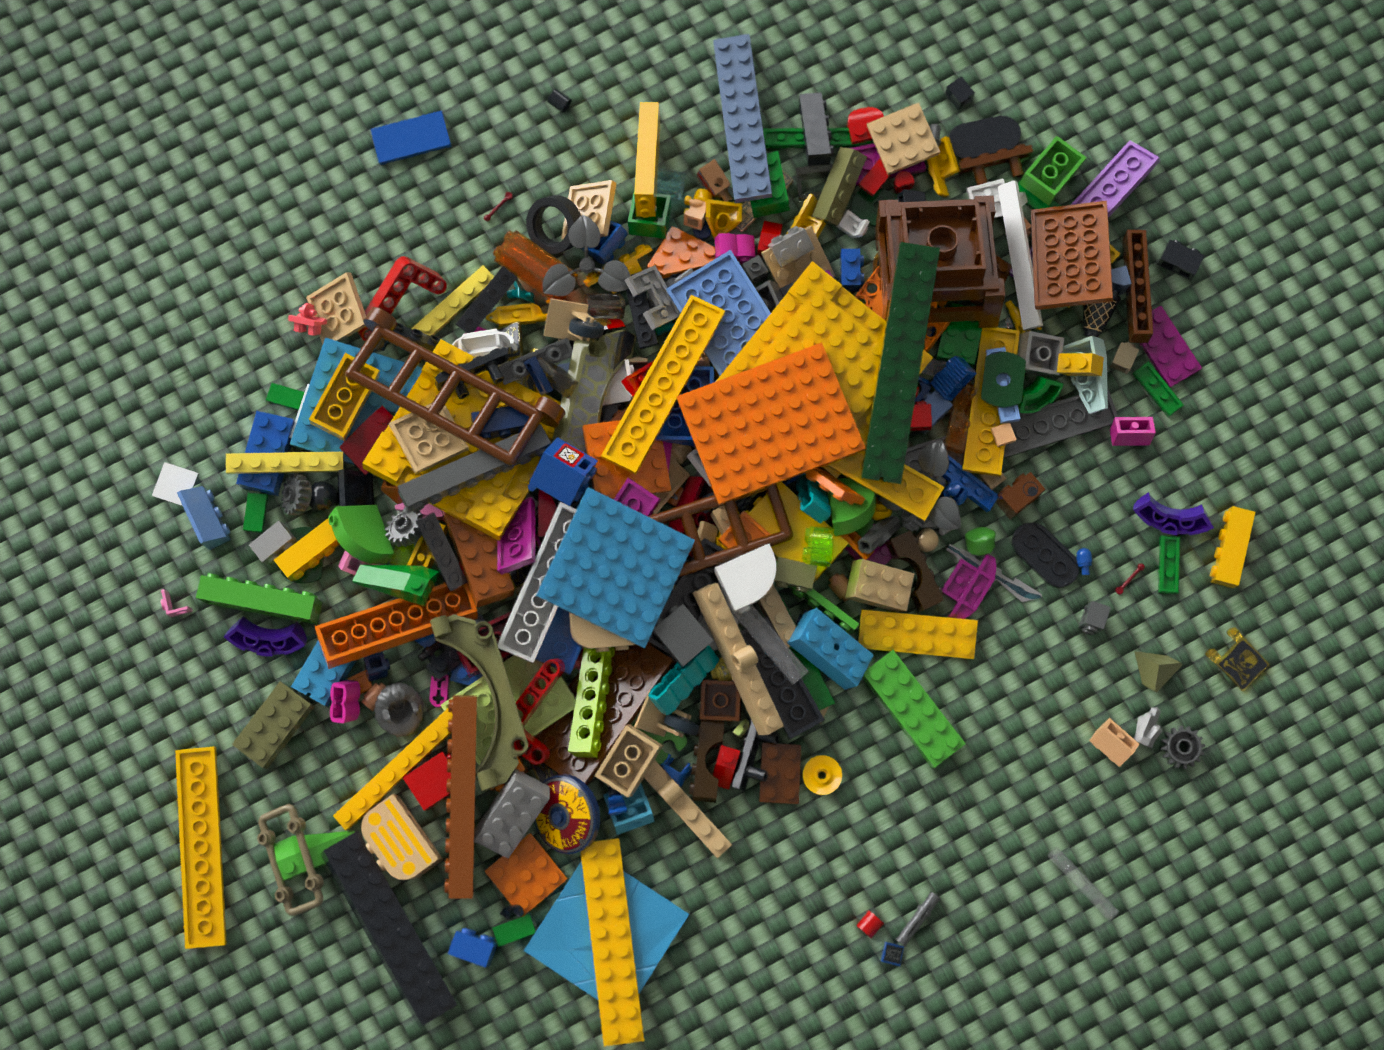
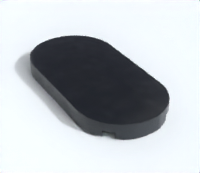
[949,116,1021,160]
[1012,523,1079,588]

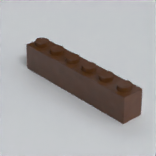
[1122,230,1153,343]

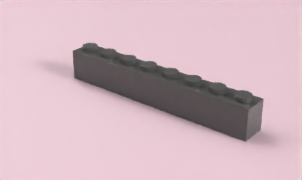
[398,424,551,513]

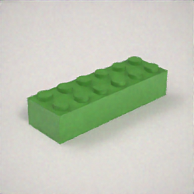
[196,573,322,624]
[862,650,966,769]

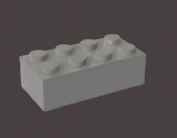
[474,769,550,858]

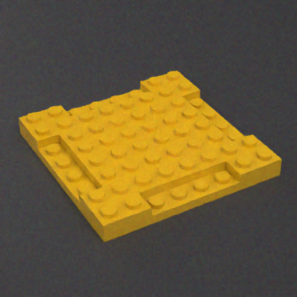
[716,261,933,478]
[362,339,561,541]

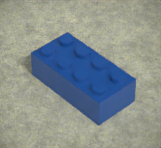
[236,411,295,496]

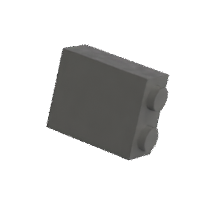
[652,604,714,667]

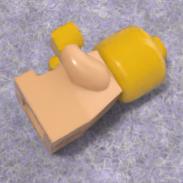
[684,189,713,230]

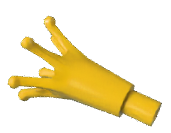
[1005,300,1042,337]

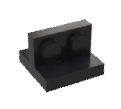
[337,469,374,506]

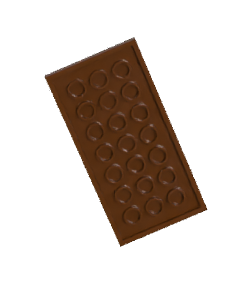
[534,643,675,785]

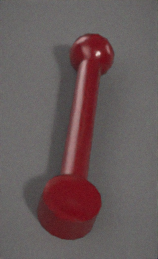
[484,192,512,222]
[1115,563,1145,595]

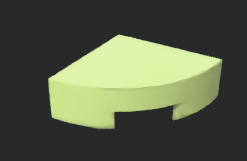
[733,719,749,738]

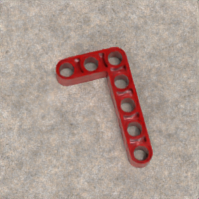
[357,256,447,342]
[513,658,565,765]

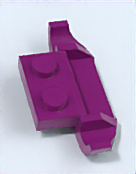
[942,554,996,619]

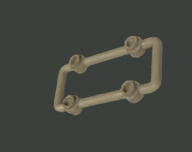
[257,804,324,916]

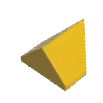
[705,199,742,238]

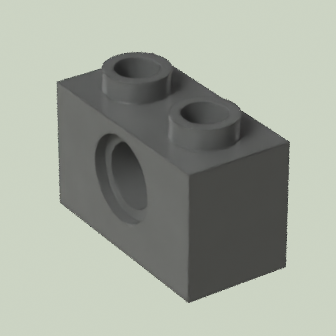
[1078,601,1111,635]

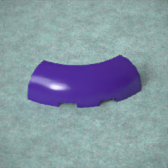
[1133,492,1214,535]
[224,616,307,657]

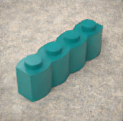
[795,473,831,524]
[648,645,719,715]

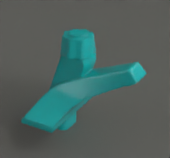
[507,278,534,303]

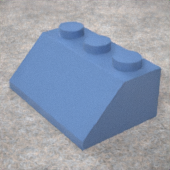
[177,486,231,550]

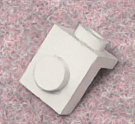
[837,210,869,238]

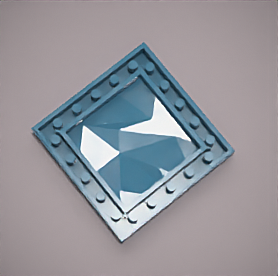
[524,861,689,1000]

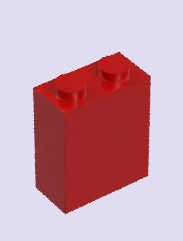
[403,751,451,811]

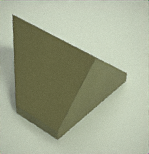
[1134,651,1182,693]

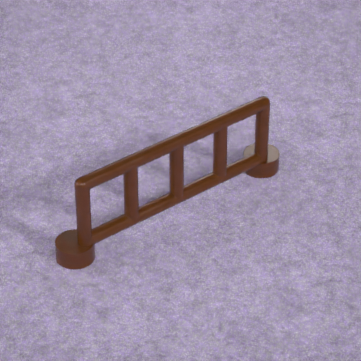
[345,307,566,465]
[648,484,793,577]

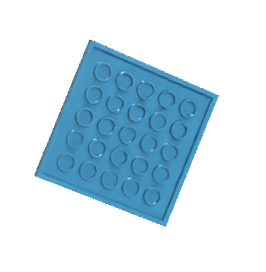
[290,337,422,466]
[536,487,695,648]

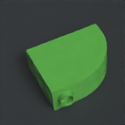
[827,478,876,536]
[328,505,394,564]

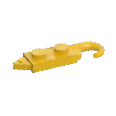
[486,300,550,327]

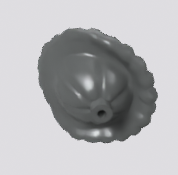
[374,683,424,737]

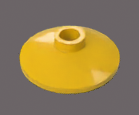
[803,755,842,795]

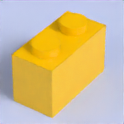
[1057,353,1104,376]

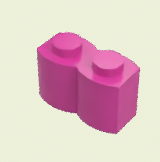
[714,233,755,264]
[330,680,360,723]

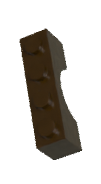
[885,530,944,612]
[689,719,725,803]

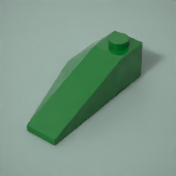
[352,565,440,606]

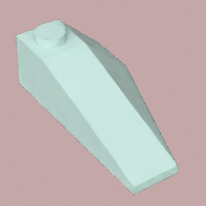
[1062,336,1108,414]

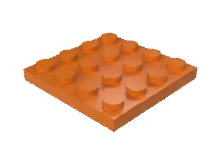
[582,420,672,500]

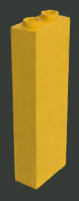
[634,102,660,218]

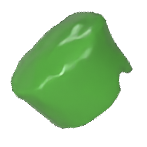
[965,527,996,556]

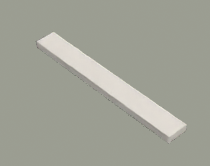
[998,180,1043,331]

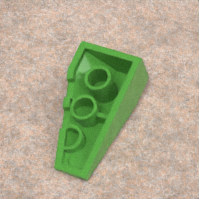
[274,831,355,881]

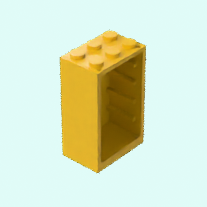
[745,482,848,583]

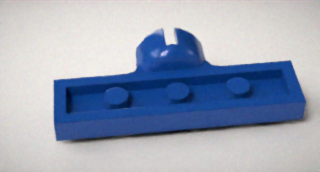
[942,455,998,512]

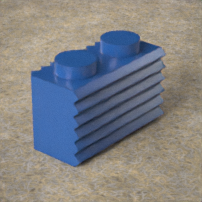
[930,356,977,401]

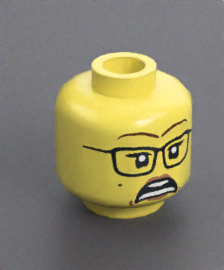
[710,657,733,681]

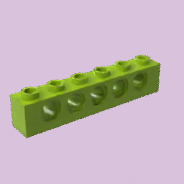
[568,647,615,758]

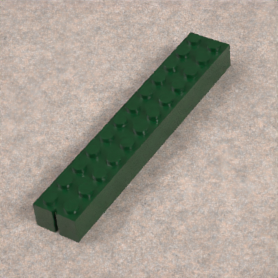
[861,242,940,484]

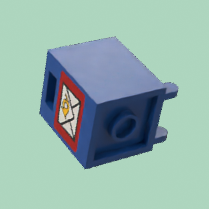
[528,437,598,506]

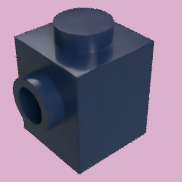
[363,651,390,682]

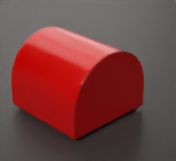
[893,171,915,193]
[856,910,884,939]

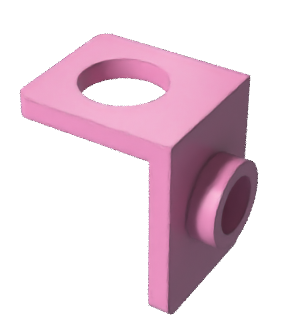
[161,589,193,617]

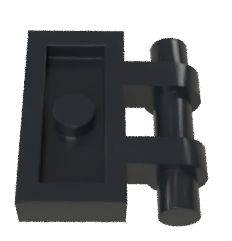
[417,640,462,682]

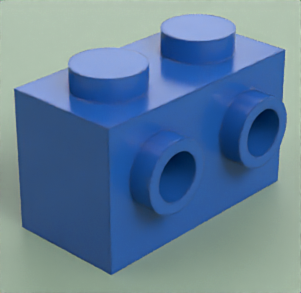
[840,249,864,292]

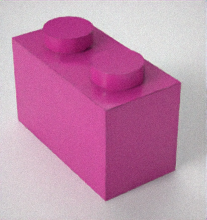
[1110,417,1156,446]

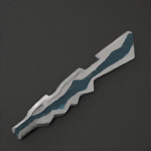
[946,544,1042,602]

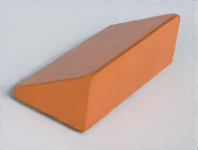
[840,532,874,560]

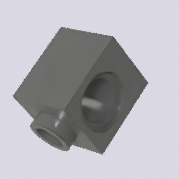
[742,255,768,285]

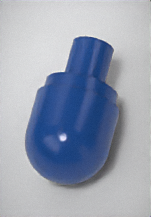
[1076,548,1093,575]

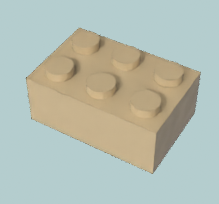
[845,559,914,612]
[595,724,663,797]

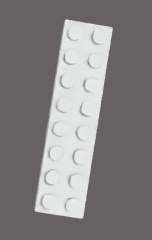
[497,502,577,663]

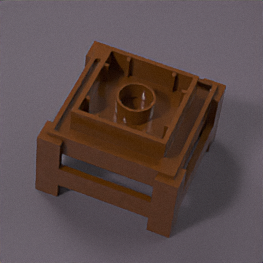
[875,195,1005,328]

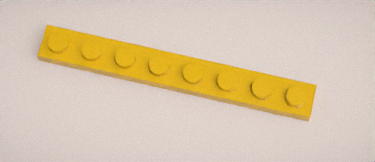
[333,708,452,831]

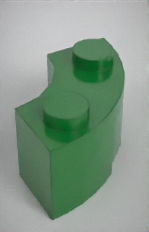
[1018,375,1064,413]

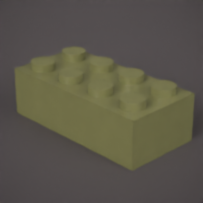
[232,681,315,769]

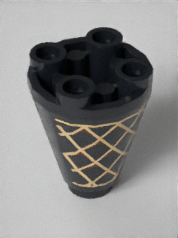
[1083,290,1121,338]

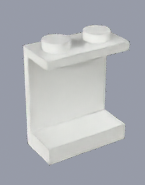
[602,359,634,406]

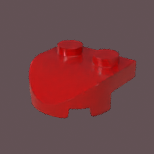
[847,107,884,145]

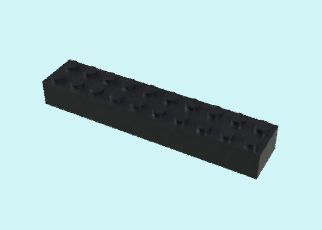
[321,831,457,1028]

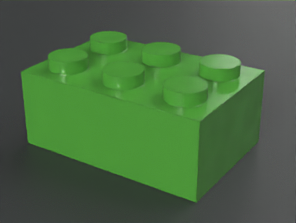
[1019,136,1087,206]

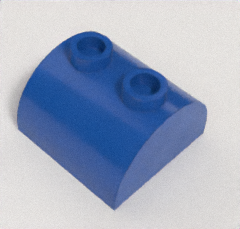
[581,221,628,264]

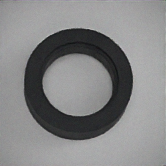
[526,195,581,254]

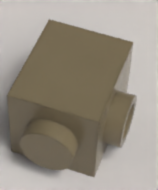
[1110,342,1139,374]

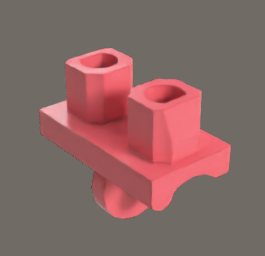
[288,303,327,336]

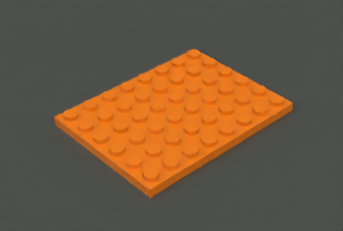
[676,342,866,505]

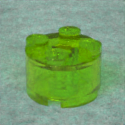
[803,526,834,567]

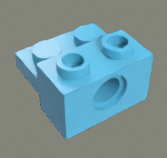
[603,783,654,835]

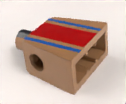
[696,159,733,202]

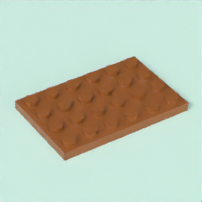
[1031,201,1113,310]

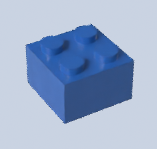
[448,928,498,967]

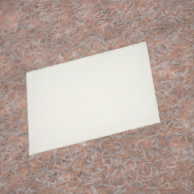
[152,462,198,506]

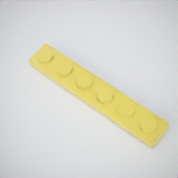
[411,265,494,336]
[226,451,344,474]

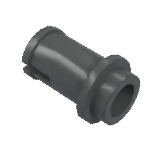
[930,124,941,148]

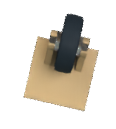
[543,298,604,341]
[634,690,699,737]

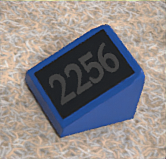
[880,942,904,966]

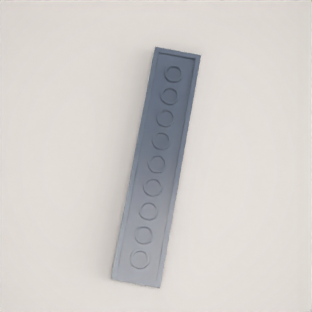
[713,34,772,203]

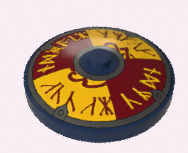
[534,774,600,854]

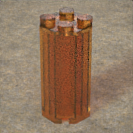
[493,230,579,301]

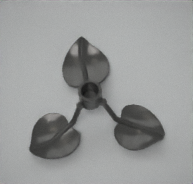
[543,215,630,296]
[877,440,961,530]

